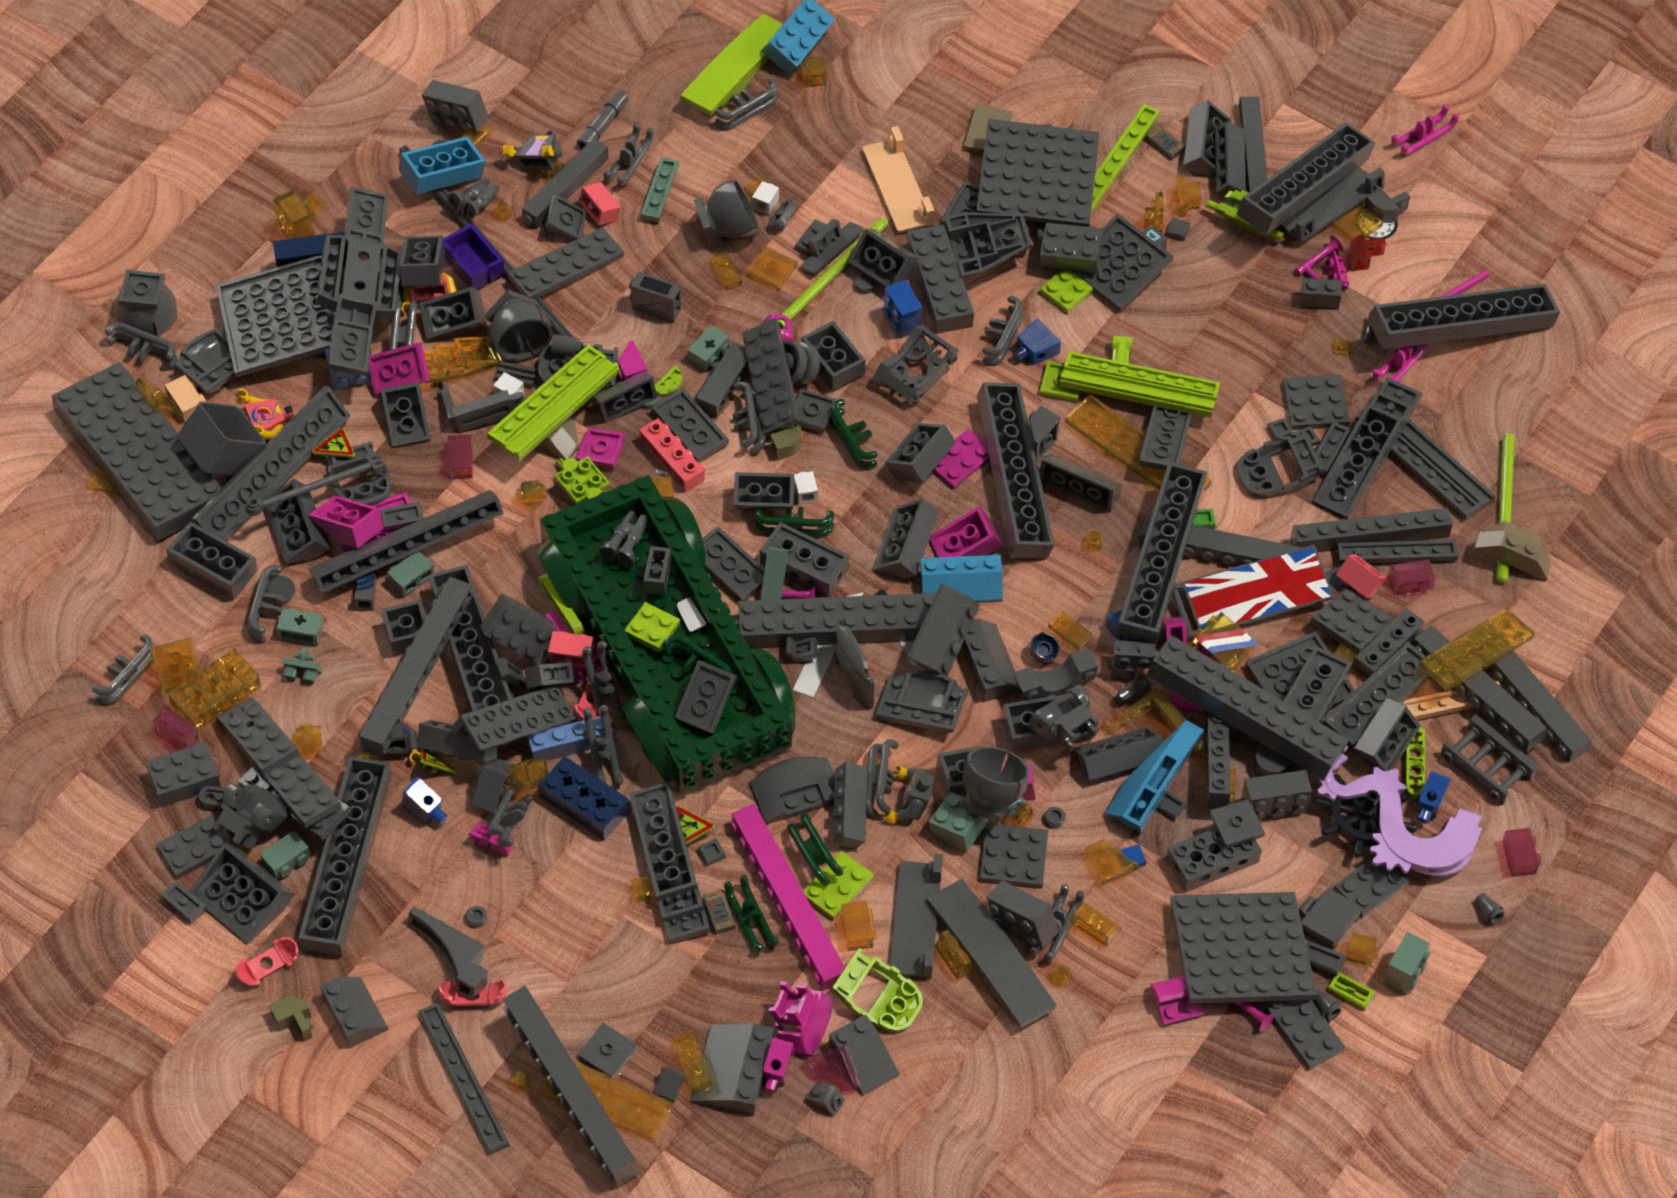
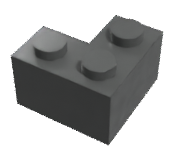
[471,758,519,813]

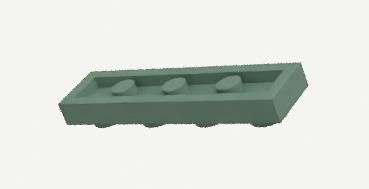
[641,157,679,223]

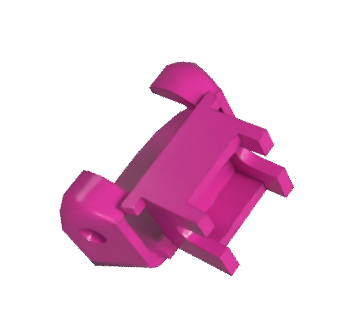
[768,981,834,1055]

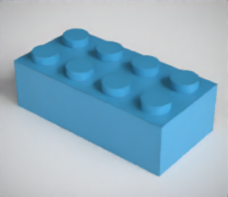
[761,0,835,75]
[398,136,485,194]

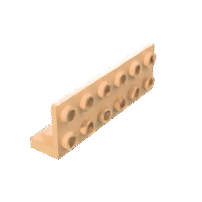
[863,126,935,233]

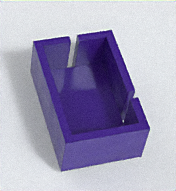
[443,223,505,290]

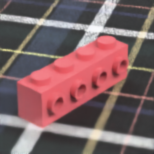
[639,418,705,493]

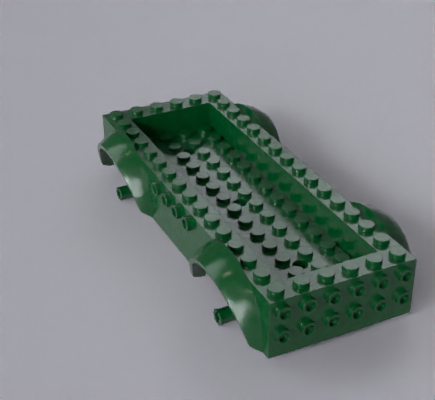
[537,475,796,795]

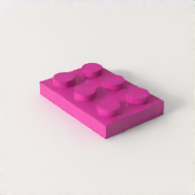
[369,342,430,395]
[933,429,990,489]

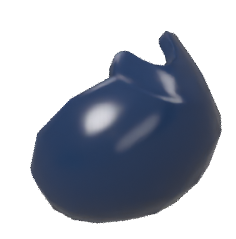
[1029,632,1060,663]

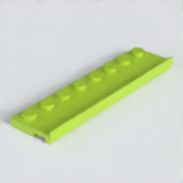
[487,344,620,461]
[1059,351,1221,418]

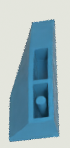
[1105,720,1204,834]

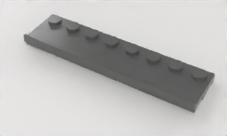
[1355,411,1495,520]

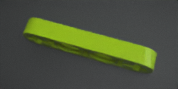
[538,573,584,635]
[1405,727,1425,800]

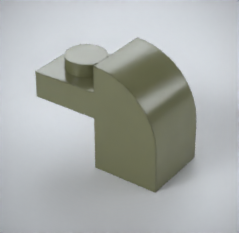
[770,425,801,460]
[269,997,313,1041]

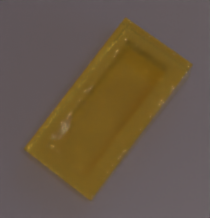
[744,177,768,198]

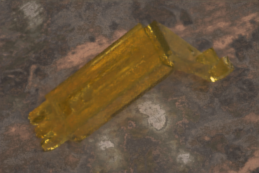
[1101,689,1206,758]

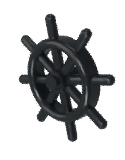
[1313,773,1418,858]

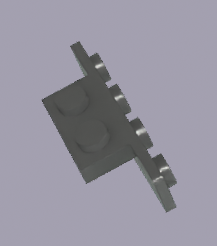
[800,218,864,275]

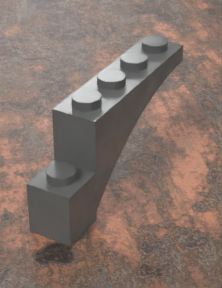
[408,906,488,1001]

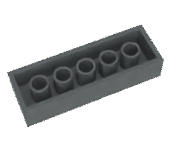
[906,224,974,334]

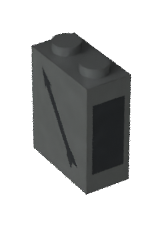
[629,272,681,323]

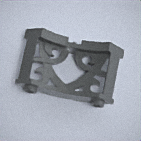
[872,325,959,404]

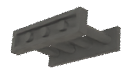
[1441,714,1538,805]

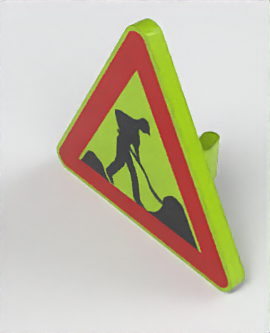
[312,428,355,458]
[420,748,457,774]
[676,806,715,844]

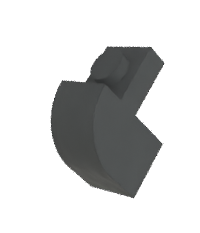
[1364,189,1410,223]

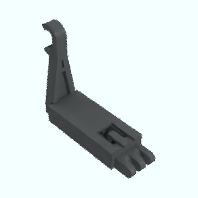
[432,378,525,432]

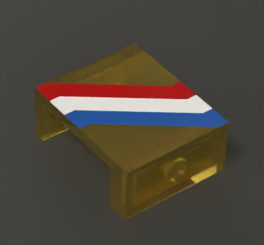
[1192,612,1258,672]

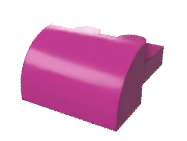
[1149,975,1204,1025]

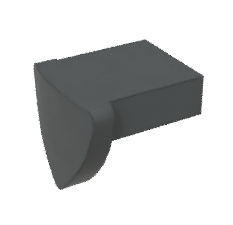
[655,1067,686,1101]

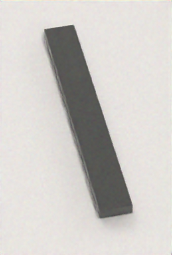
[419,1002,509,1155]

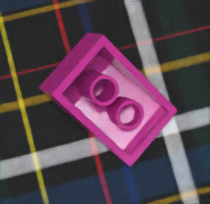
[309,495,384,548]
[930,506,1003,558]

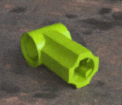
[1111,335,1133,363]

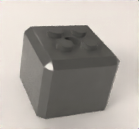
[177,401,266,476]

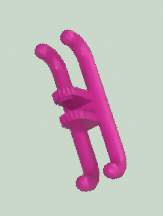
[1391,104,1459,155]
[1372,343,1430,382]

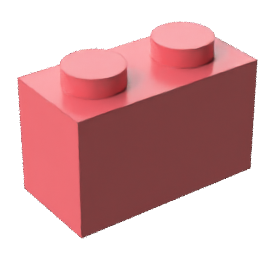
[578,182,621,226]
[1336,554,1387,598]
[548,631,593,668]

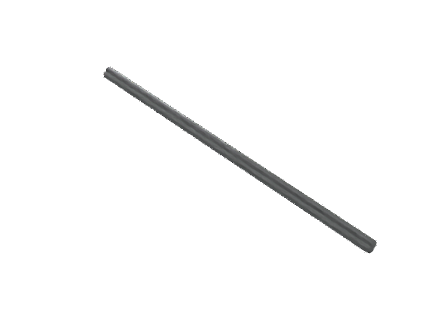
[399,145,574,337]

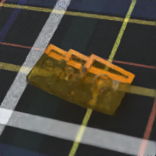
[423,336,502,383]

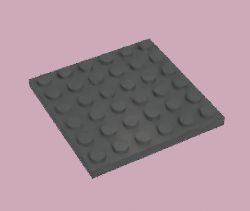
[976,119,1100,227]
[216,254,334,377]
[1170,892,1317,1004]

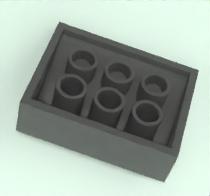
[189,842,295,943]
[691,1024,774,1116]

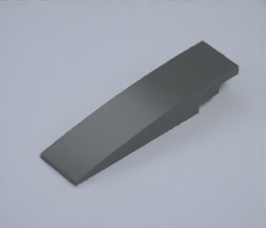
[1313,377,1422,518]
[629,781,711,944]
[926,879,1057,1028]

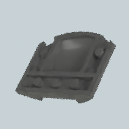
[175,328,236,393]
[836,618,875,709]
[875,670,968,733]
[750,756,835,825]

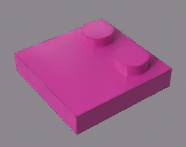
[576,428,626,469]

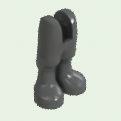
[447,178,499,219]
[599,511,648,568]

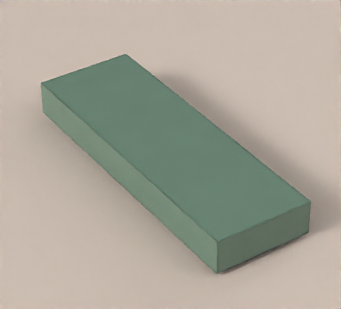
[761,547,788,600]

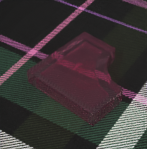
[806,1045,862,1093]

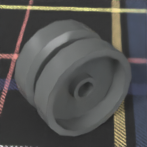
[783,341,820,385]

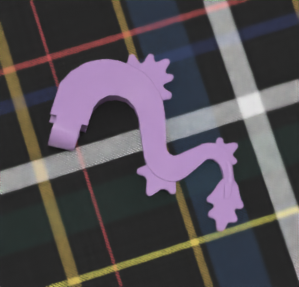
[1317,746,1482,876]

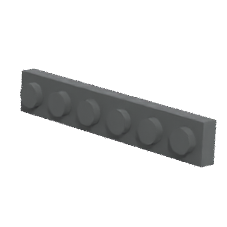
[1337,540,1458,564]

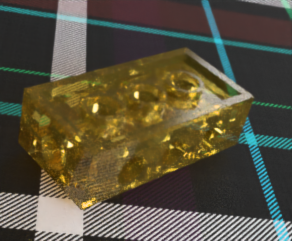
[168,648,261,732]

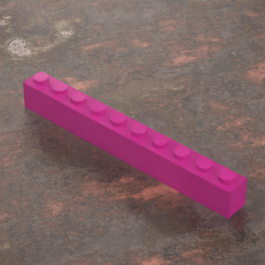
[730,804,845,991]

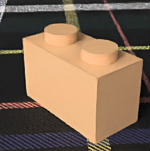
[165,375,206,422]

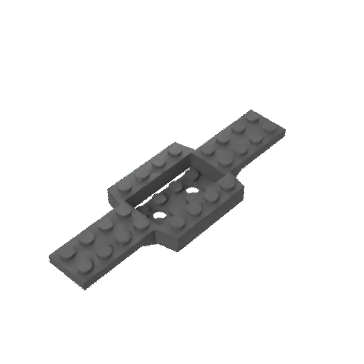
[316,187,402,377]

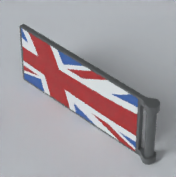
[1171,545,1334,641]

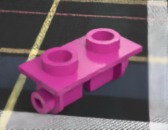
[1324,251,1349,290]
[469,823,516,856]

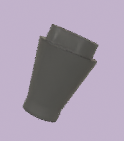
[1475,893,1505,924]
[1314,989,1342,1020]

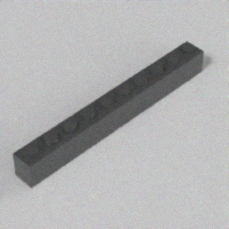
[309,490,504,593]
[359,577,473,755]

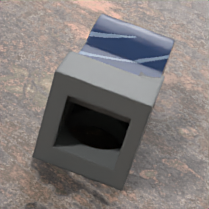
[354,573,376,610]

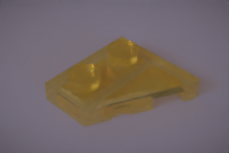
[1085,839,1139,885]

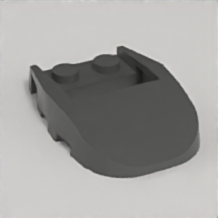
[538,342,618,394]
[1237,432,1324,498]
[326,442,391,505]

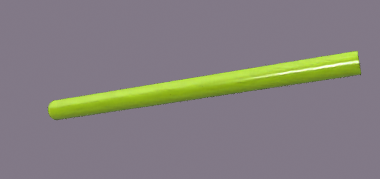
[778,217,888,329]
[1496,434,1515,584]

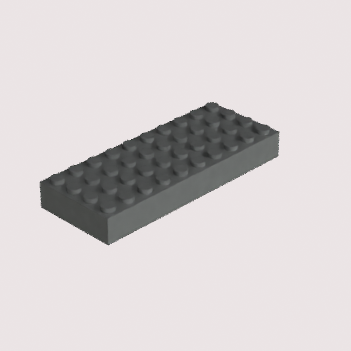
[52,362,222,541]

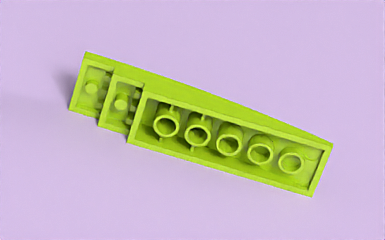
[680,14,782,116]

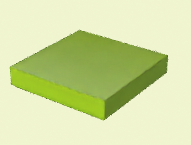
[1039,361,1080,403]

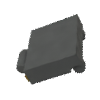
[1299,888,1362,948]

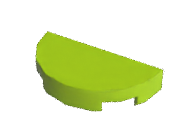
[655,365,682,397]

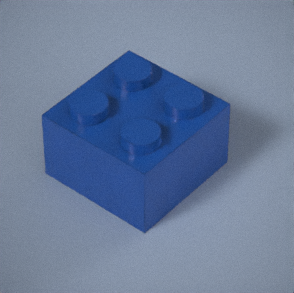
[883,280,923,338]

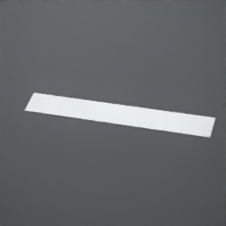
[793,592,863,697]

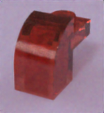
[1347,234,1386,272]

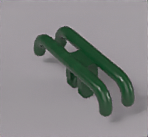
[830,399,878,469]
[755,507,834,537]
[662,635,732,675]
[787,813,843,886]
[724,875,779,954]

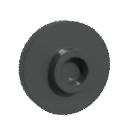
[268,576,295,603]

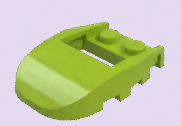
[830,948,923,1032]

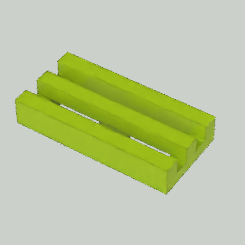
[1327,972,1376,1011]

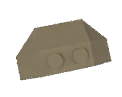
[538,417,579,460]
[1473,521,1551,581]

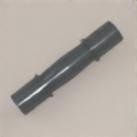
[576,91,629,149]

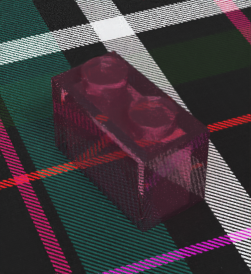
[444,435,473,479]
[1388,559,1435,596]
[153,707,200,750]
[1502,828,1541,877]

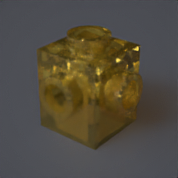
[292,723,323,755]

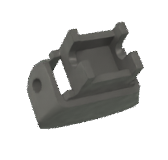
[1028,685,1098,752]
[213,783,290,849]

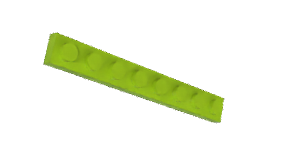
[1091,104,1160,214]

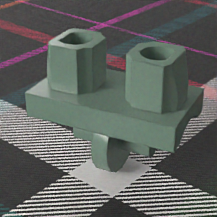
[282,648,323,683]

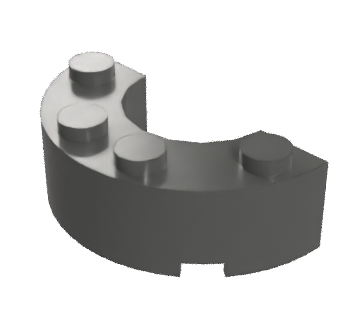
[1013,647,1098,700]

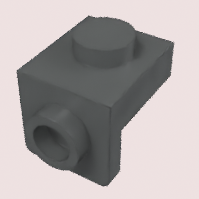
[785,637,818,663]
[806,1082,845,1116]

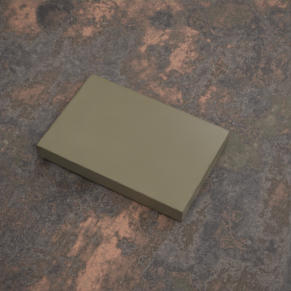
[964,104,1013,154]

